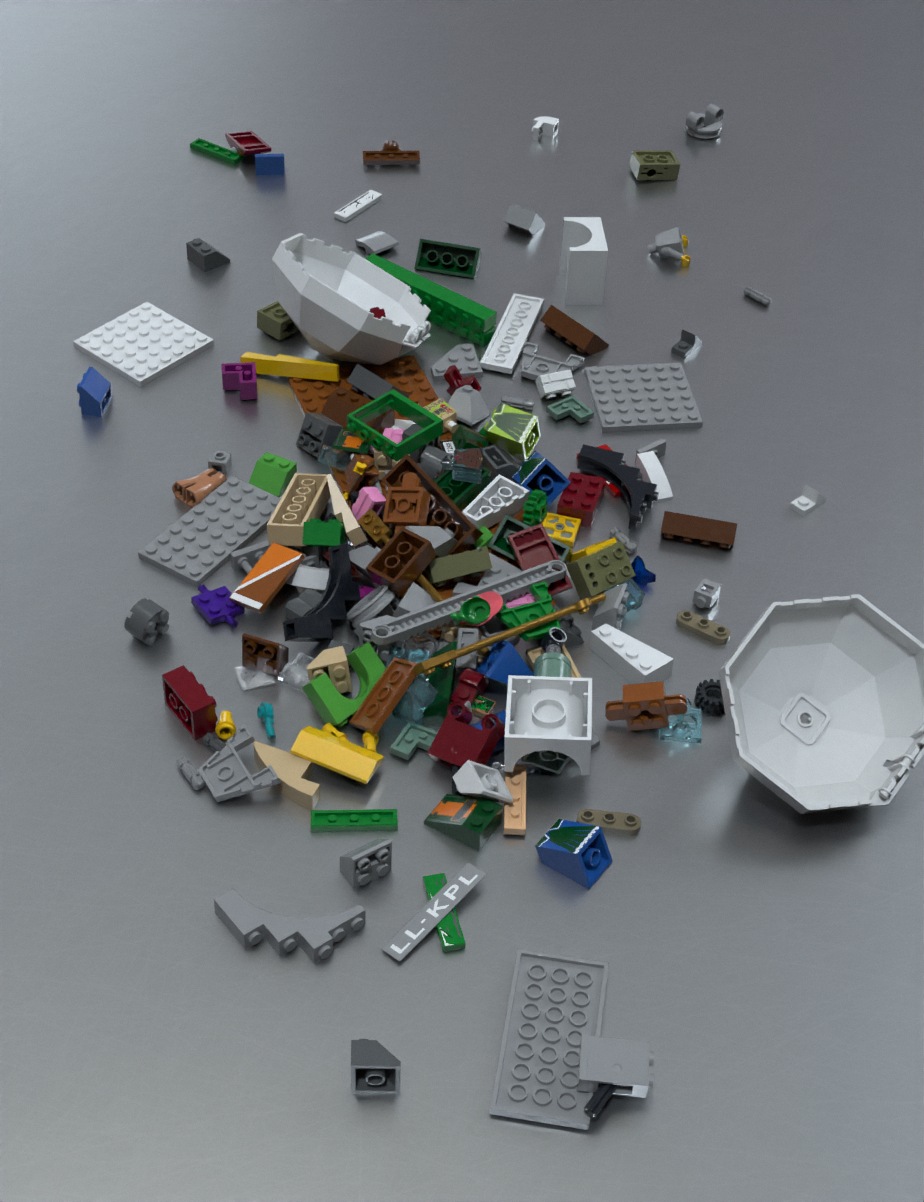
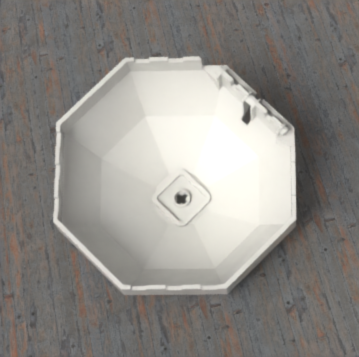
[272,233,431,365]
[718,594,924,814]

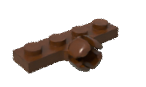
[363,140,420,165]

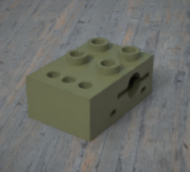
[629,150,680,181]
[257,301,299,340]
[566,541,636,600]

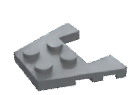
[521,341,584,380]
[452,547,522,597]
[198,724,281,802]

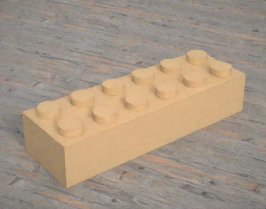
[267,473,331,547]

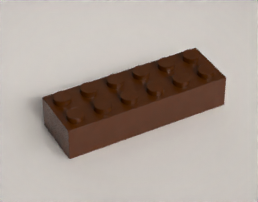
[381,454,483,555]

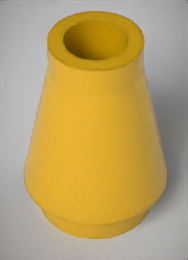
[215,711,236,740]

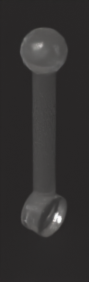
[492,762,535,774]

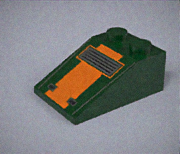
[332,428,374,455]
[424,794,503,851]

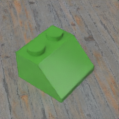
[249,452,297,498]

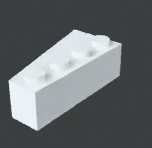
[463,474,530,529]
[589,623,674,684]

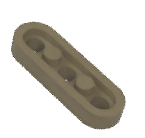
[676,610,730,645]
[576,809,641,836]

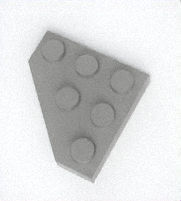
[431,343,483,381]

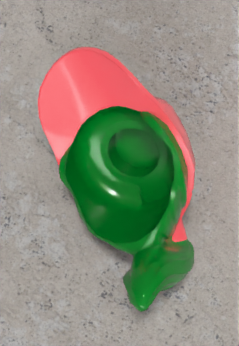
[450,591,503,626]

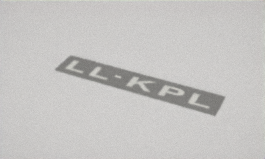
[381,862,487,962]

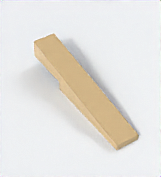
[326,473,367,546]

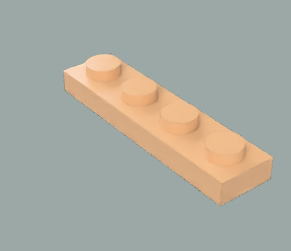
[504,764,526,835]

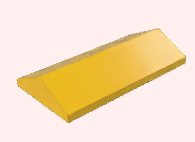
[290,726,384,784]

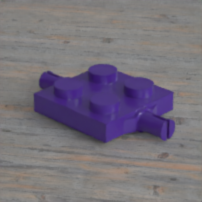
[191,584,245,628]

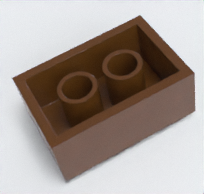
[366,527,436,597]

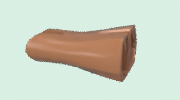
[172,468,227,508]

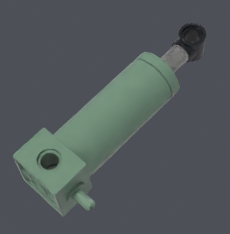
[521,627,572,774]

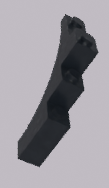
[577,444,659,530]
[283,544,361,642]

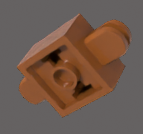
[383,472,431,535]
[605,681,687,731]

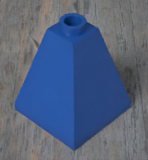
[475,640,533,684]

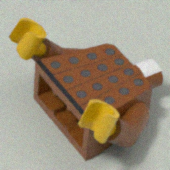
[342,452,379,500]

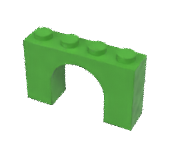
[302,642,386,728]

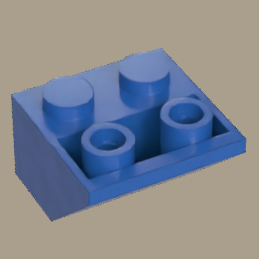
[77,367,112,417]

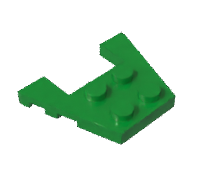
[495,581,561,642]

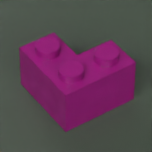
[222,362,257,400]

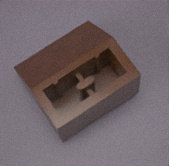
[242,633,289,677]

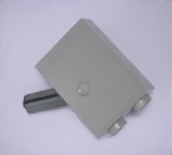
[577,1035,654,1117]

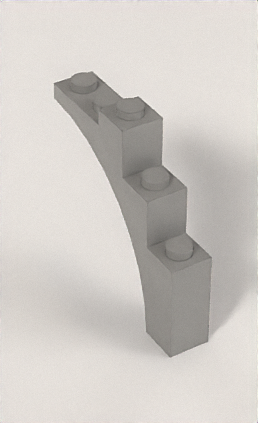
[214,889,365,963]

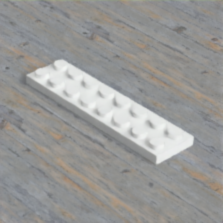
[480,293,544,374]

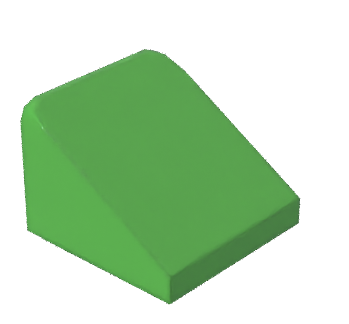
[472,525,494,549]

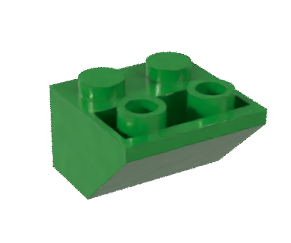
[302,519,347,547]

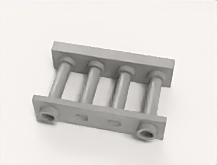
[230,540,319,574]

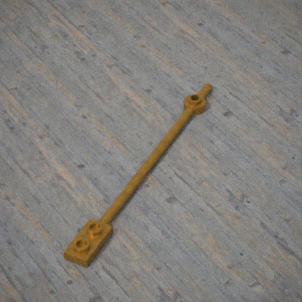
[357,508,490,657]
[413,593,606,676]

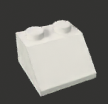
[452,760,514,803]

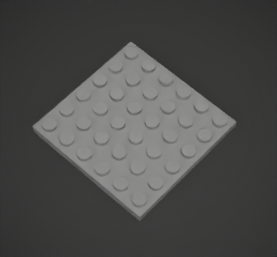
[584,362,703,433]

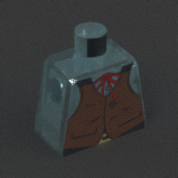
[442,448,483,484]

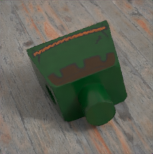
[451,424,488,456]

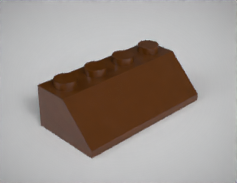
[540,305,609,355]
[321,387,395,435]
[661,511,738,549]

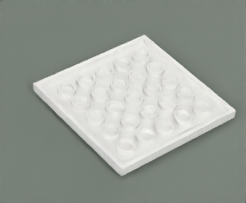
[73,302,214,387]

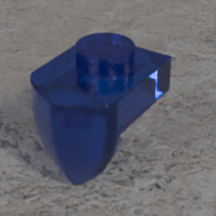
[629,556,656,586]

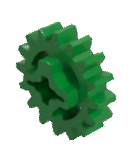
[523,489,548,527]

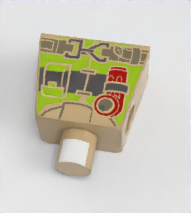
[423,398,459,433]

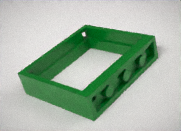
[347,389,443,462]

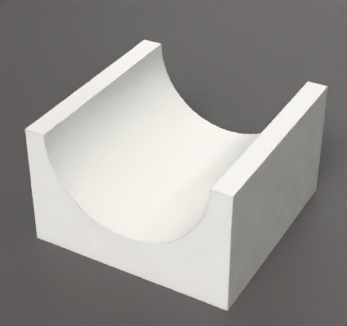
[559,217,608,305]
[504,675,592,775]

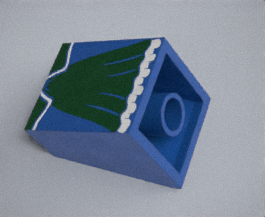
[511,451,571,508]
[535,819,613,889]

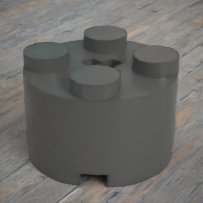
[418,445,453,481]
[124,598,169,646]

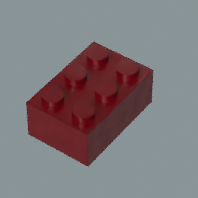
[557,472,605,528]
[162,665,218,741]

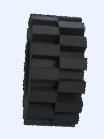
[694,679,725,716]

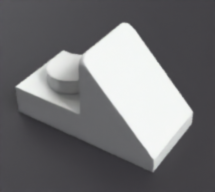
[790,485,826,517]

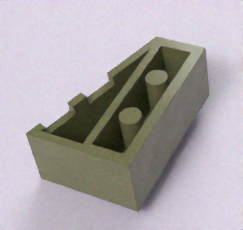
[425,546,492,587]

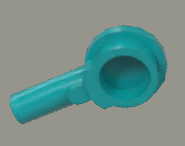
[257,702,276,740]

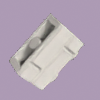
[535,370,576,400]

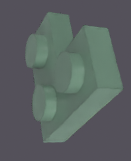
[546,396,594,423]
[390,721,438,760]

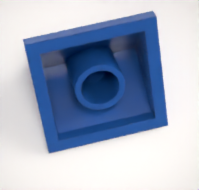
[255,154,285,175]

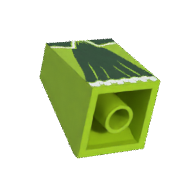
[484,403,541,462]

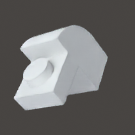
[531,116,559,141]

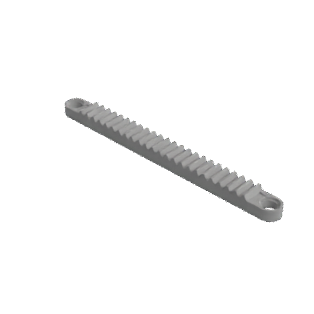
[371,560,567,645]

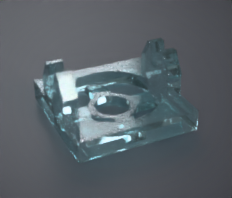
[660,698,702,743]

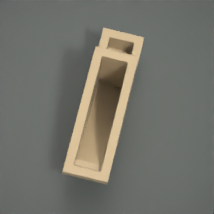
[253,741,320,810]

